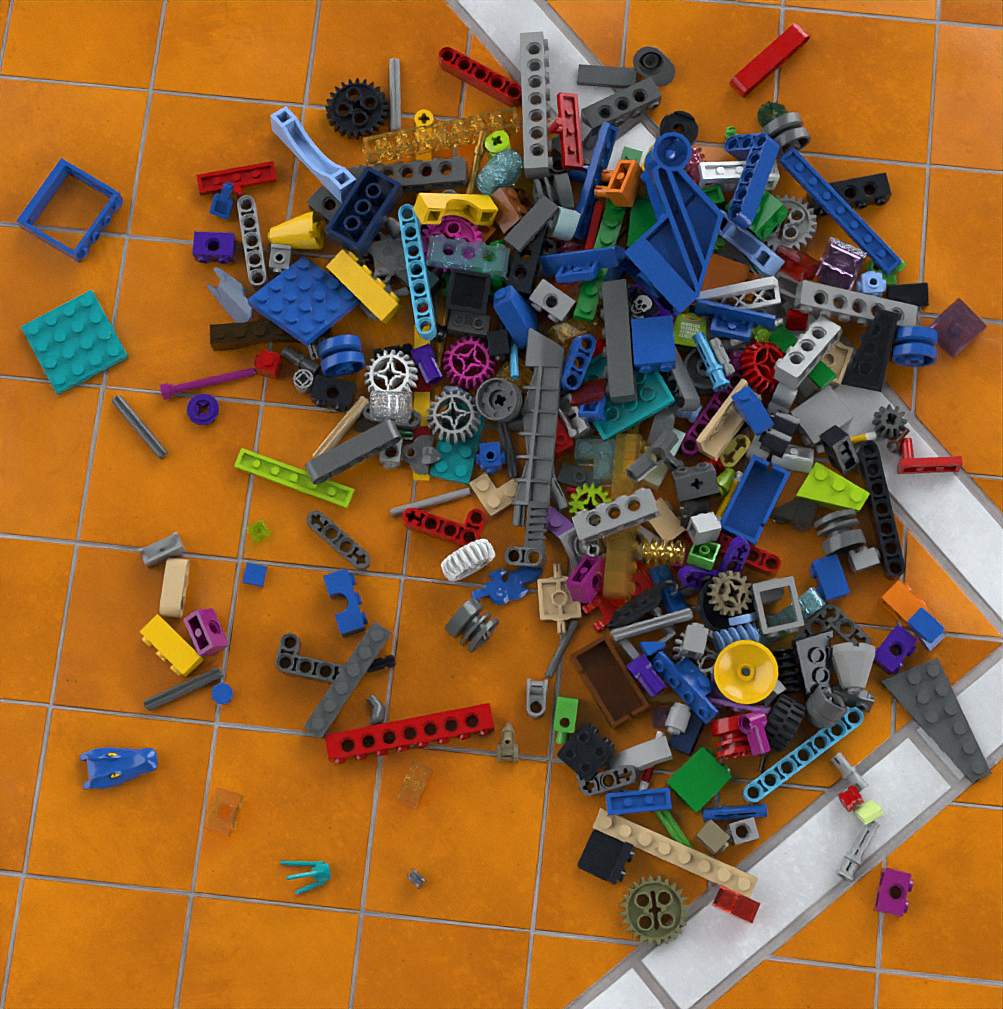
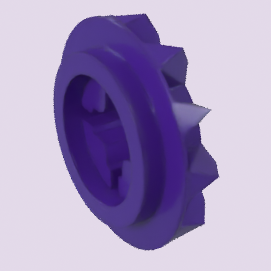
[187,394,219,425]

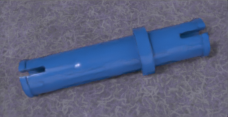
[702,803,767,822]

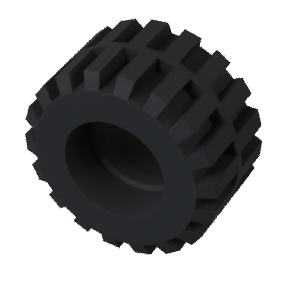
[765,694,806,753]

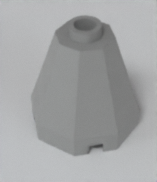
[830,642,875,694]

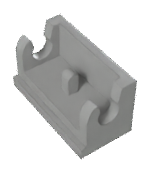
[139,532,186,568]

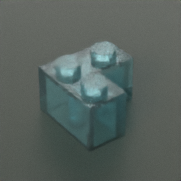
[574,439,620,486]

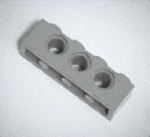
[774,316,841,390]
[571,488,661,545]

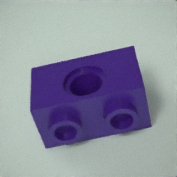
[192,231,237,264]
[873,625,918,675]

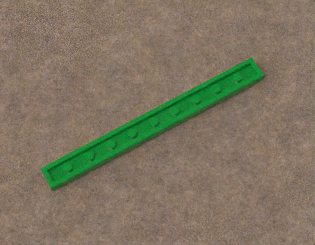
[573,146,643,324]

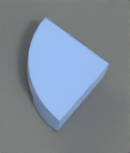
[728,612,757,626]

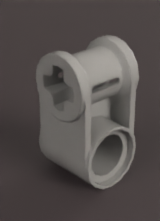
[526,678,548,720]

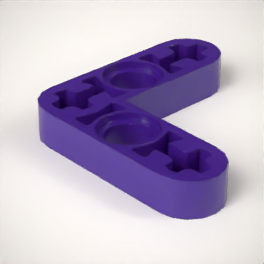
[678,537,750,589]

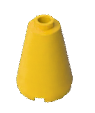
[268,211,325,250]

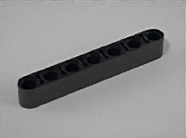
[857,440,905,581]

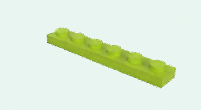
[234,448,355,509]

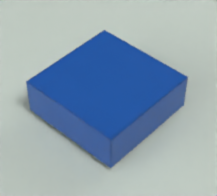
[242,562,268,587]

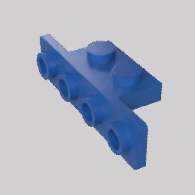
[540,247,620,284]
[695,299,776,342]
[650,651,718,724]

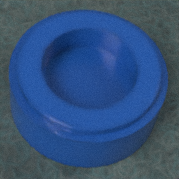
[212,683,234,705]

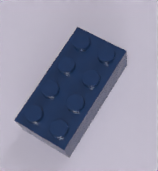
[324,165,404,258]

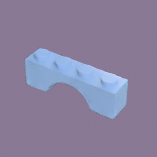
[718,210,785,276]

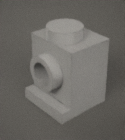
[269,243,293,276]
[846,546,881,574]

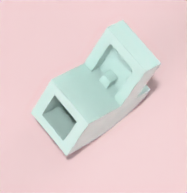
[548,206,581,242]

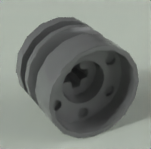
[532,173,574,217]
[475,377,525,423]
[813,509,866,557]
[444,598,499,653]

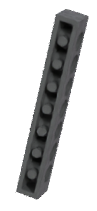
[306,186,441,297]

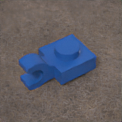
[209,182,235,220]

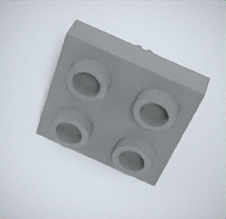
[558,518,613,569]

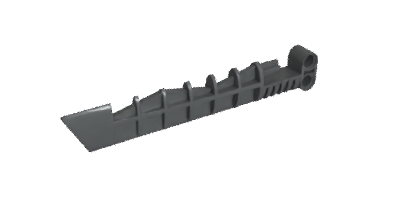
[504,328,564,568]

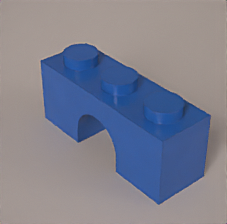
[323,569,368,638]

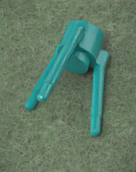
[280,860,331,895]

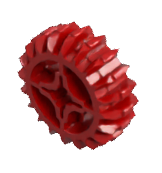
[739,340,784,395]

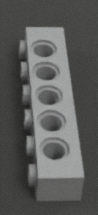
[794,280,918,330]

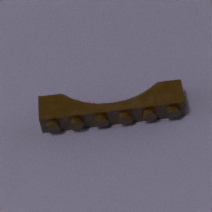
[210,321,333,351]

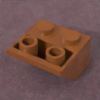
[490,187,533,234]

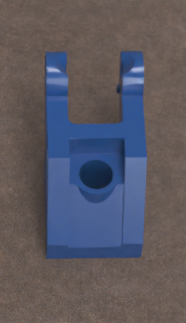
[619,132,724,317]

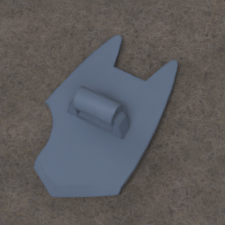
[207,267,253,323]

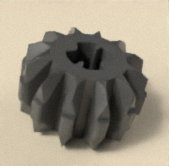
[872,404,908,439]

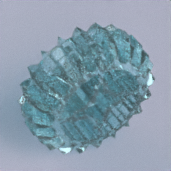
[476,149,524,196]

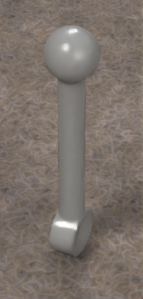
[558,408,577,437]

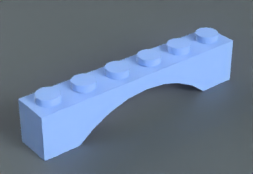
[270,106,356,204]

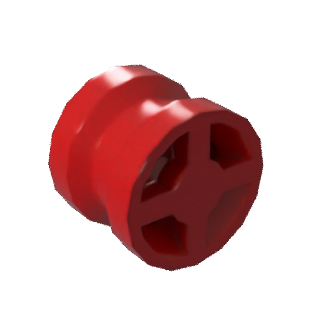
[837,785,864,812]

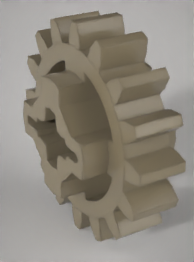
[707,571,753,616]

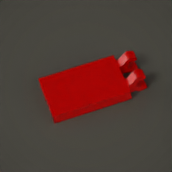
[581,561,655,633]

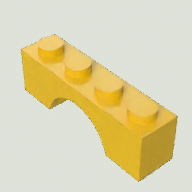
[413,193,498,225]

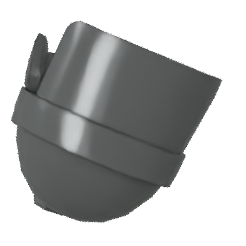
[806,684,849,728]

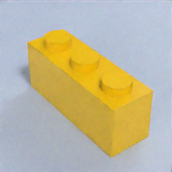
[140,614,204,677]

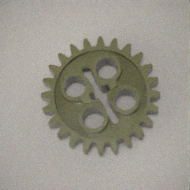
[620,875,689,946]

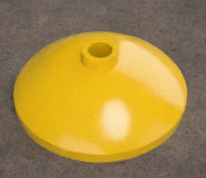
[714,640,778,704]

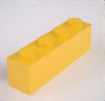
[326,249,403,324]

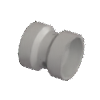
[293,369,315,394]

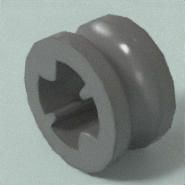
[406,868,427,889]

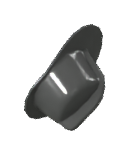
[633,46,675,87]

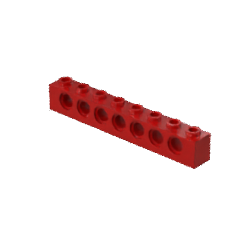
[324,703,495,764]

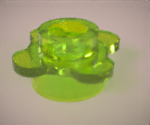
[751,324,771,343]
[247,519,271,543]

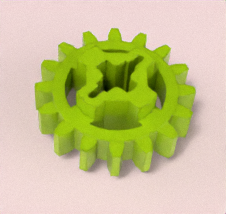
[568,482,613,523]

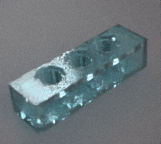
[426,235,510,277]

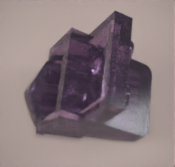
[815,237,867,291]

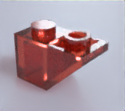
[712,885,761,924]

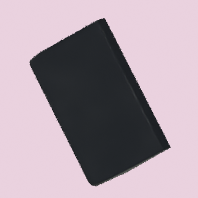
[886,282,929,307]

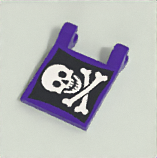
[630,283,674,323]

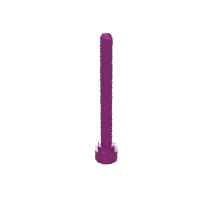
[160,368,256,400]

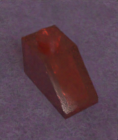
[775,245,821,282]

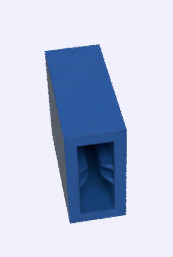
[631,315,676,374]

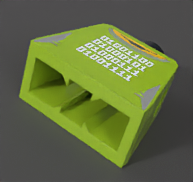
[673,305,706,352]

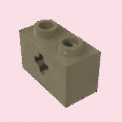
[693,819,730,855]

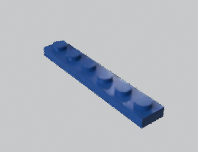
[572,122,619,242]

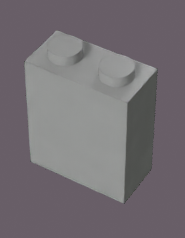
[790,385,854,449]

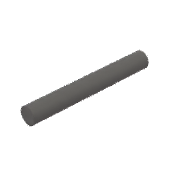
[544,620,579,679]

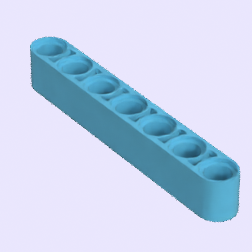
[398,204,437,340]
[742,708,864,804]

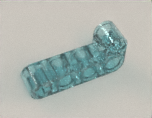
[757,587,826,648]

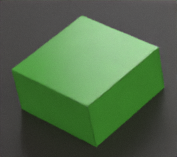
[687,542,721,571]

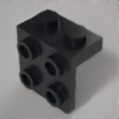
[557,723,616,781]
[577,829,635,885]

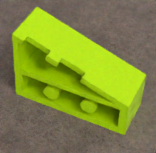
[793,462,870,515]

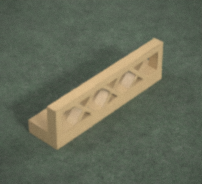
[696,379,762,461]

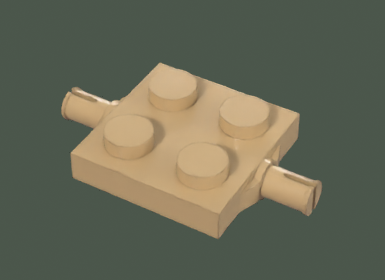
[812,329,854,392]
[537,563,581,634]

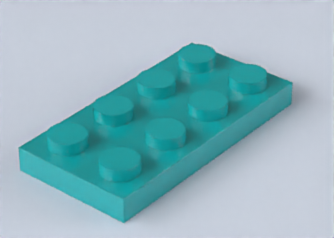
[429,403,486,486]

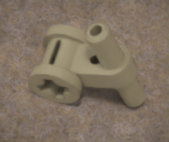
[497,722,518,763]

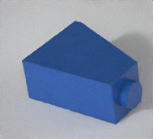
[493,285,538,350]

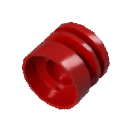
[709,714,752,760]

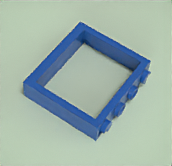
[17,158,123,262]

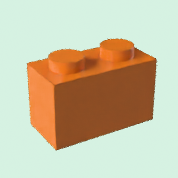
[878,580,929,630]

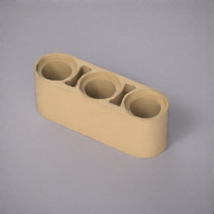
[159,557,190,618]

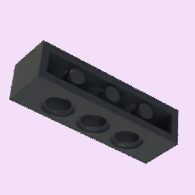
[806,172,892,217]
[504,222,550,300]

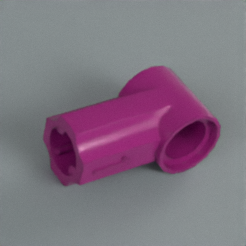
[738,711,771,756]

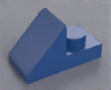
[578,390,608,422]
[907,607,945,651]

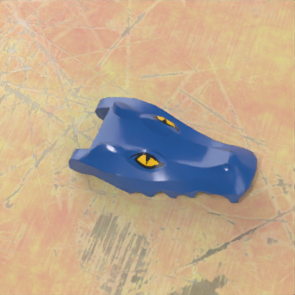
[79,747,158,790]

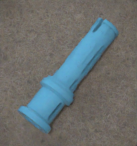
[692,332,730,392]

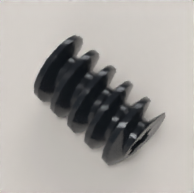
[773,649,802,693]

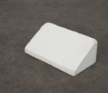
[771,444,814,473]

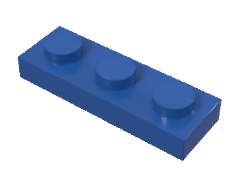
[647,563,690,626]
[605,788,672,816]

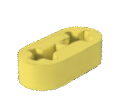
[719,434,750,469]

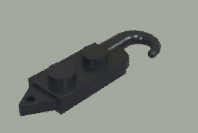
[607,578,680,630]

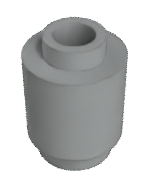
[665,702,691,735]

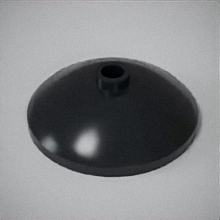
[698,573,755,634]

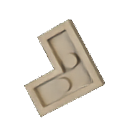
[469,473,519,518]

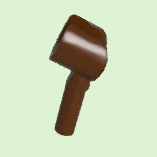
[887,428,910,453]
[758,747,771,773]

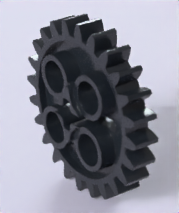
[325,78,389,140]

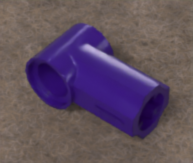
[410,343,443,386]
[626,654,666,698]

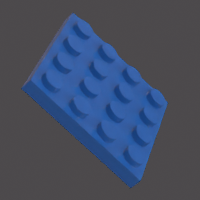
[248,256,361,346]

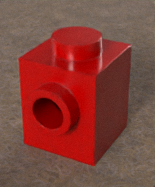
[254,349,283,380]

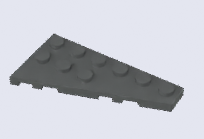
[880,657,992,782]

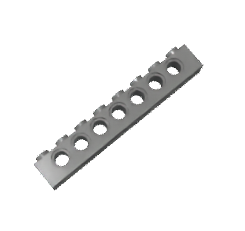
[520,31,553,179]

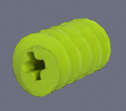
[485,130,513,169]

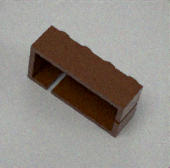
[569,634,649,730]

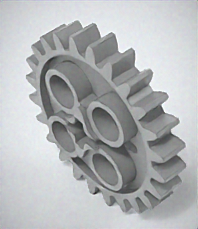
[762,194,817,256]

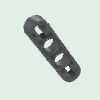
[307,511,371,570]

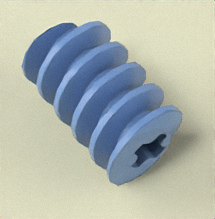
[712,623,759,654]

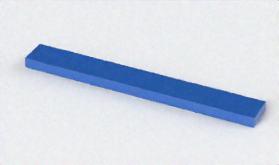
[778,147,902,276]

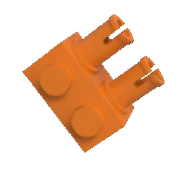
[594,160,643,207]

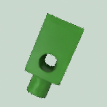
[553,696,578,744]

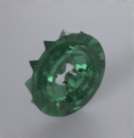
[757,101,788,128]

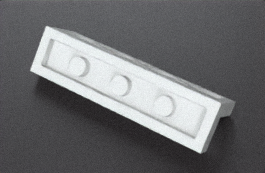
[698,160,780,192]
[696,276,781,319]

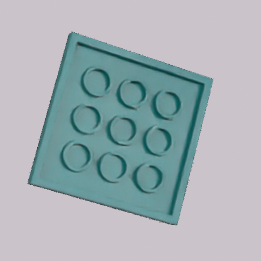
[21,289,129,395]
[568,353,676,443]

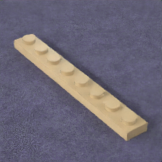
[592,808,758,898]

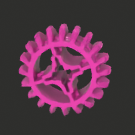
[443,336,497,390]

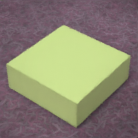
[854,799,884,825]

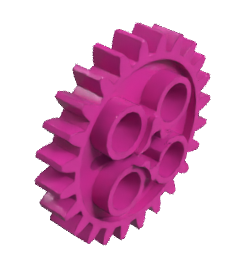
[421,215,483,275]

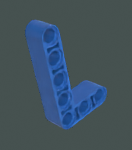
[724,133,779,229]

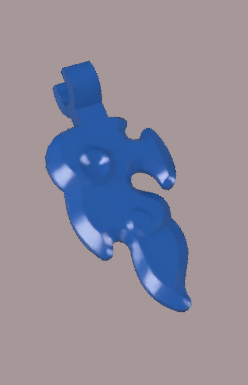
[471,567,543,605]

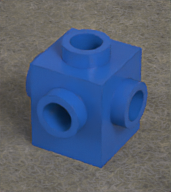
[476,442,505,474]

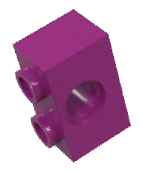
[565,555,610,604]
[183,609,229,656]
[874,868,913,917]

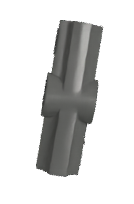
[625,428,679,483]

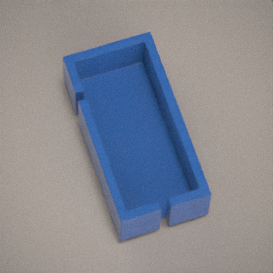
[720,454,791,546]

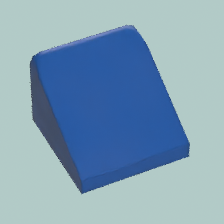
[639,642,666,659]

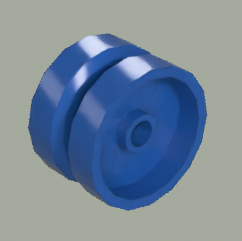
[892,326,938,367]
[317,334,366,377]

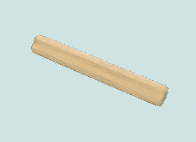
[312,396,370,458]

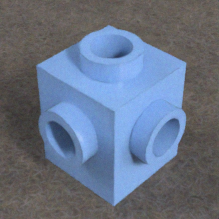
[856,271,886,298]

